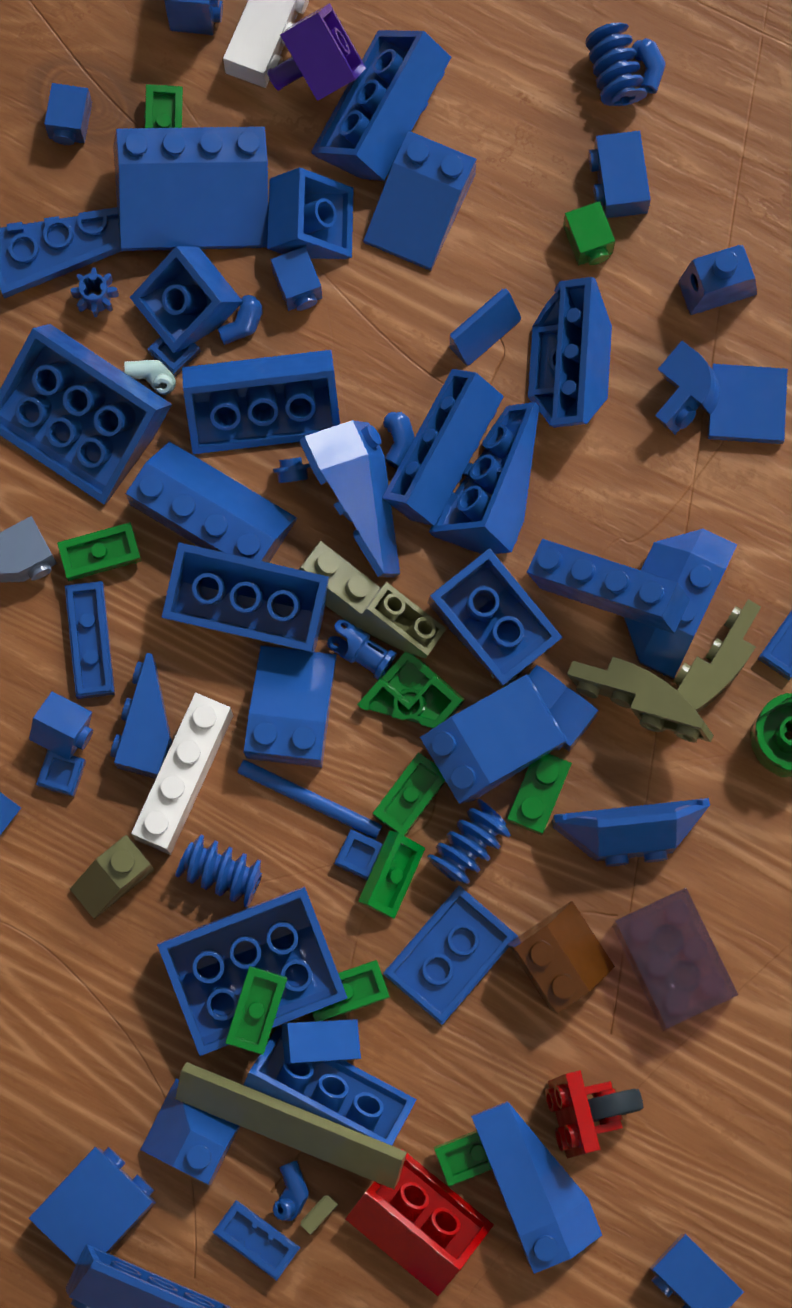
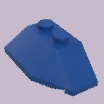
[528,277,612,428]
[624,529,737,680]
[552,798,710,867]

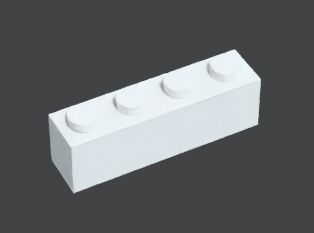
[223,0,309,88]
[131,692,233,855]

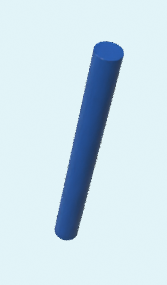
[237,760,383,839]

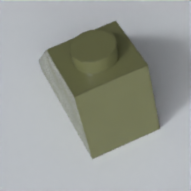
[70,835,154,919]

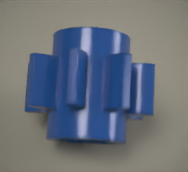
[71,268,119,318]

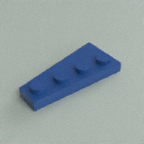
[0,207,121,299]

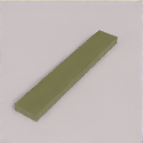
[175,1062,407,1189]

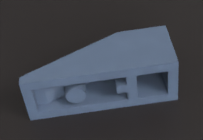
[0,516,57,582]

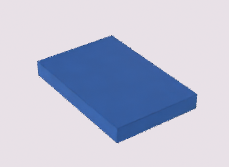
[383,885,518,1026]

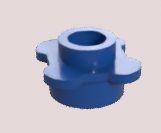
[273,457,311,483]

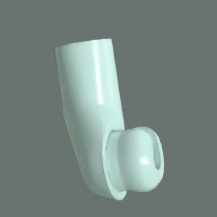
[124,360,176,395]

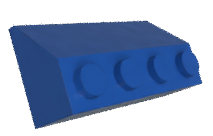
[311,30,452,181]
[182,350,340,454]
[125,441,297,563]
[161,542,329,652]
[243,1026,417,1146]
[65,1244,231,1308]

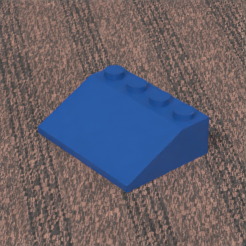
[113,127,268,251]
[0,324,172,504]
[157,886,348,1056]

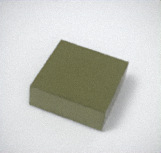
[300,1195,338,1235]

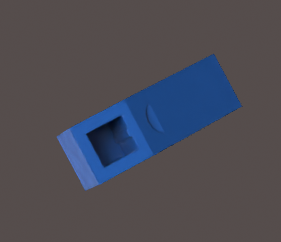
[110,653,172,779]

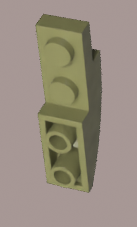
[298,541,446,658]
[661,599,761,732]
[567,657,714,743]

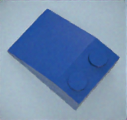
[363,130,477,271]
[428,548,563,686]
[244,646,337,768]
[420,675,567,804]

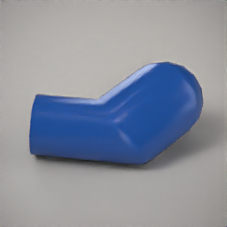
[632,38,666,94]
[217,295,263,345]
[383,412,415,469]
[273,1160,309,1221]

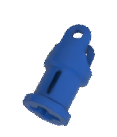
[327,620,397,680]

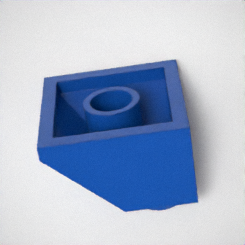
[140,1078,240,1185]

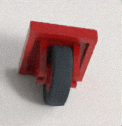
[545,1070,643,1159]

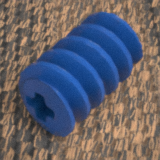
[585,23,648,106]
[427,799,511,884]
[175,834,262,908]

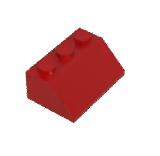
[345,1149,494,1296]

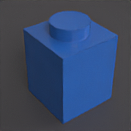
[44,83,92,145]
[271,246,322,311]
[29,691,93,760]

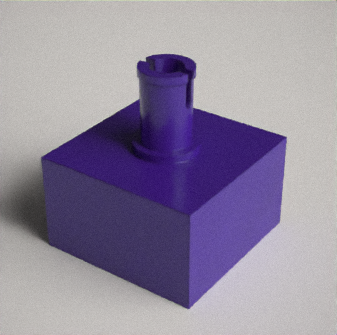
[267,3,366,101]

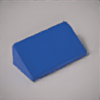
[449,288,521,365]

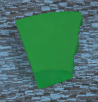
[357,652,466,728]

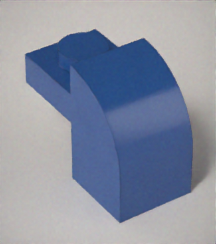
[655,341,720,435]

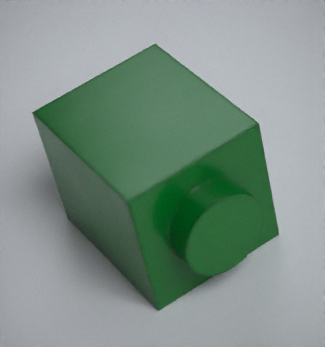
[563,201,616,266]

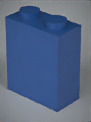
[29,1147,156,1264]

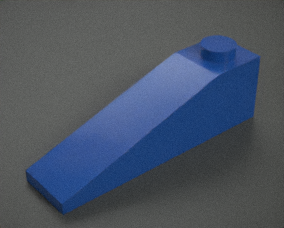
[429,402,539,554]
[299,420,400,577]
[471,1101,602,1274]

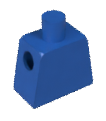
[678,245,757,316]

